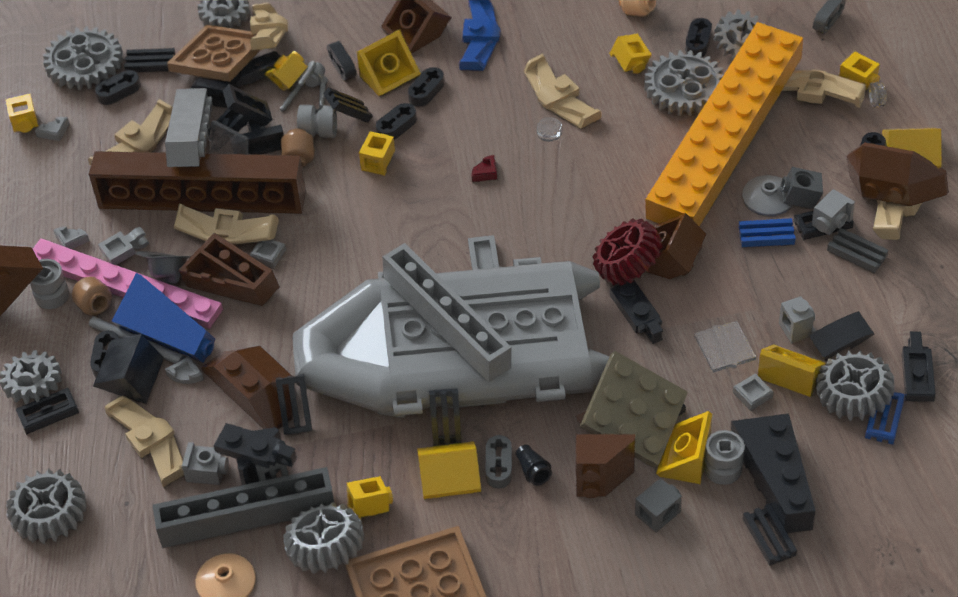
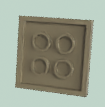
[580,351,688,468]

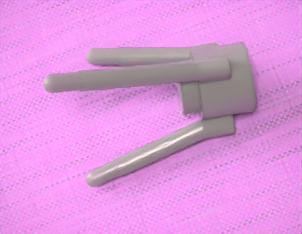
[280,61,328,112]

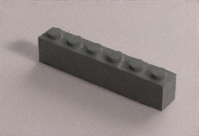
[152,467,335,548]

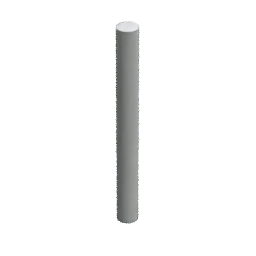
[89,316,185,364]

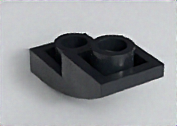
[809,311,875,361]

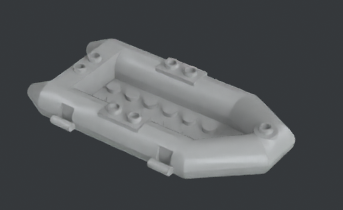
[292,257,610,416]

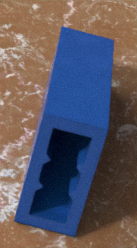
[112,273,215,363]

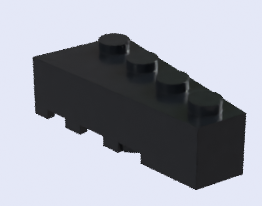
[731,413,816,533]

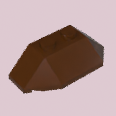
[847,143,949,206]
[201,346,295,429]

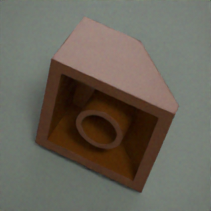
[381,0,452,53]
[646,213,706,279]
[576,434,635,498]

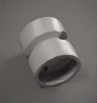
[297,105,337,138]
[30,259,69,309]
[704,430,744,485]

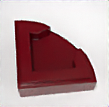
[471,155,498,182]

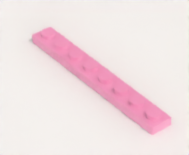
[33,238,223,329]

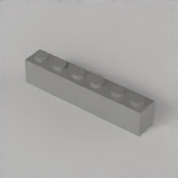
[165,88,212,167]
[382,243,512,382]

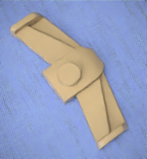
[250,3,288,50]
[524,54,601,129]
[782,69,866,108]
[88,99,173,165]
[873,200,922,240]
[174,203,279,245]
[105,396,184,488]

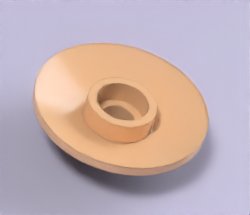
[196,553,256,597]

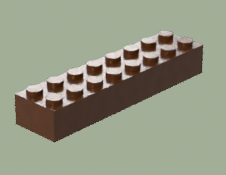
[89,151,306,214]

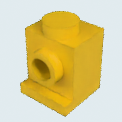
[609,34,652,74]
[265,51,308,91]
[839,51,880,91]
[6,94,38,133]
[359,131,395,176]
[346,476,393,520]

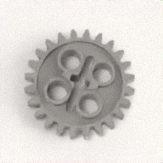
[43,26,123,90]
[644,50,724,116]

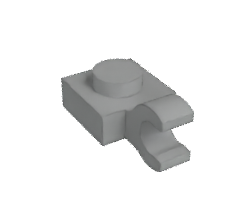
[98,227,149,265]

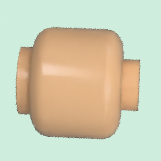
[619,0,656,17]

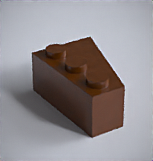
[178,233,280,306]
[0,245,43,316]

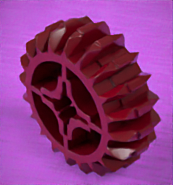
[592,218,663,286]

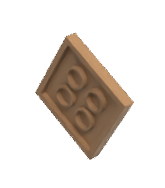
[167,25,262,81]

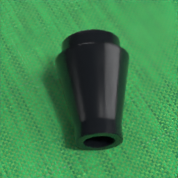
[516,444,552,486]

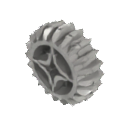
[816,350,895,421]
[6,468,86,544]
[283,502,364,574]

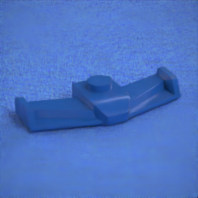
[459,0,501,71]

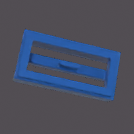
[738,218,796,247]
[865,392,905,445]

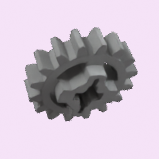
[197,0,250,29]
[714,10,765,61]
[0,350,62,404]

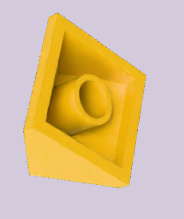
[357,30,421,96]
[882,128,942,168]
[758,344,826,397]
[656,411,712,484]
[417,441,481,499]

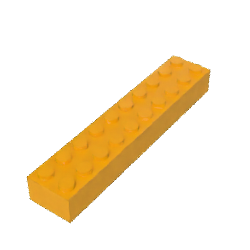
[645,22,803,226]

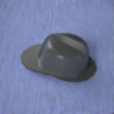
[136,251,191,284]

